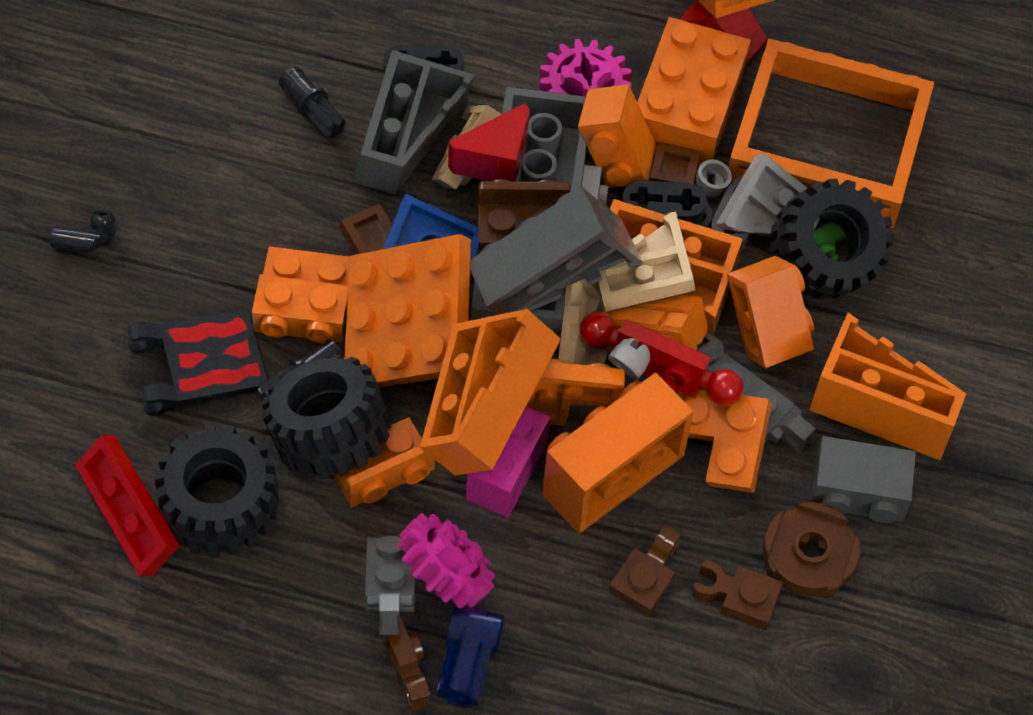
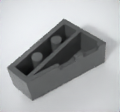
[353,50,475,195]
[470,187,642,315]

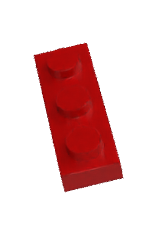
[75,435,180,577]

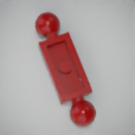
[579,311,743,406]

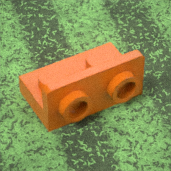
[333,417,435,508]

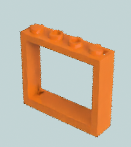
[728,38,935,228]

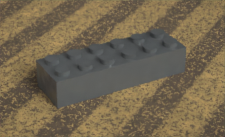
[470,87,587,348]

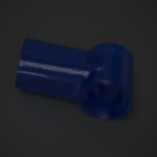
[437,605,504,708]

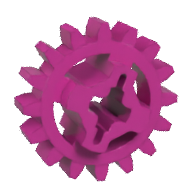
[539,39,632,97]
[398,513,495,608]

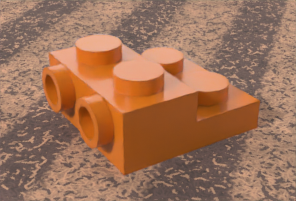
[252,246,349,343]

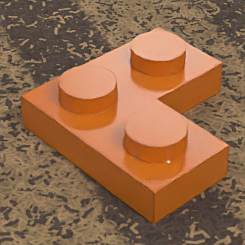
[526,358,625,426]
[677,390,772,493]

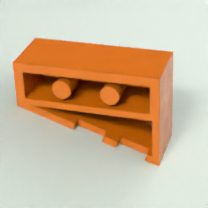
[610,199,743,335]
[420,309,561,476]
[809,313,966,460]

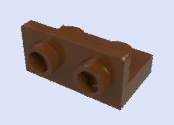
[478,179,570,253]

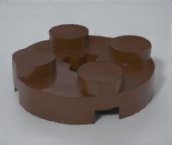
[763,502,861,598]

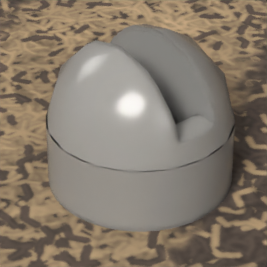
[694,160,732,198]
[608,338,650,380]

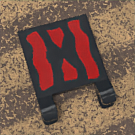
[128,308,268,415]

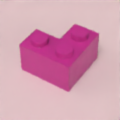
[466,407,550,518]

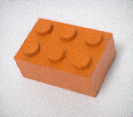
[637,17,751,165]
[542,372,694,534]

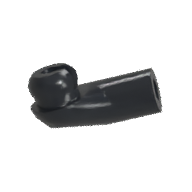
[50,210,117,253]

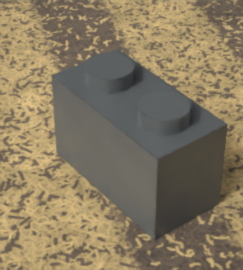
[811,436,916,523]

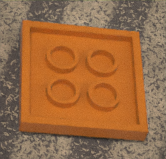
[344,234,471,388]

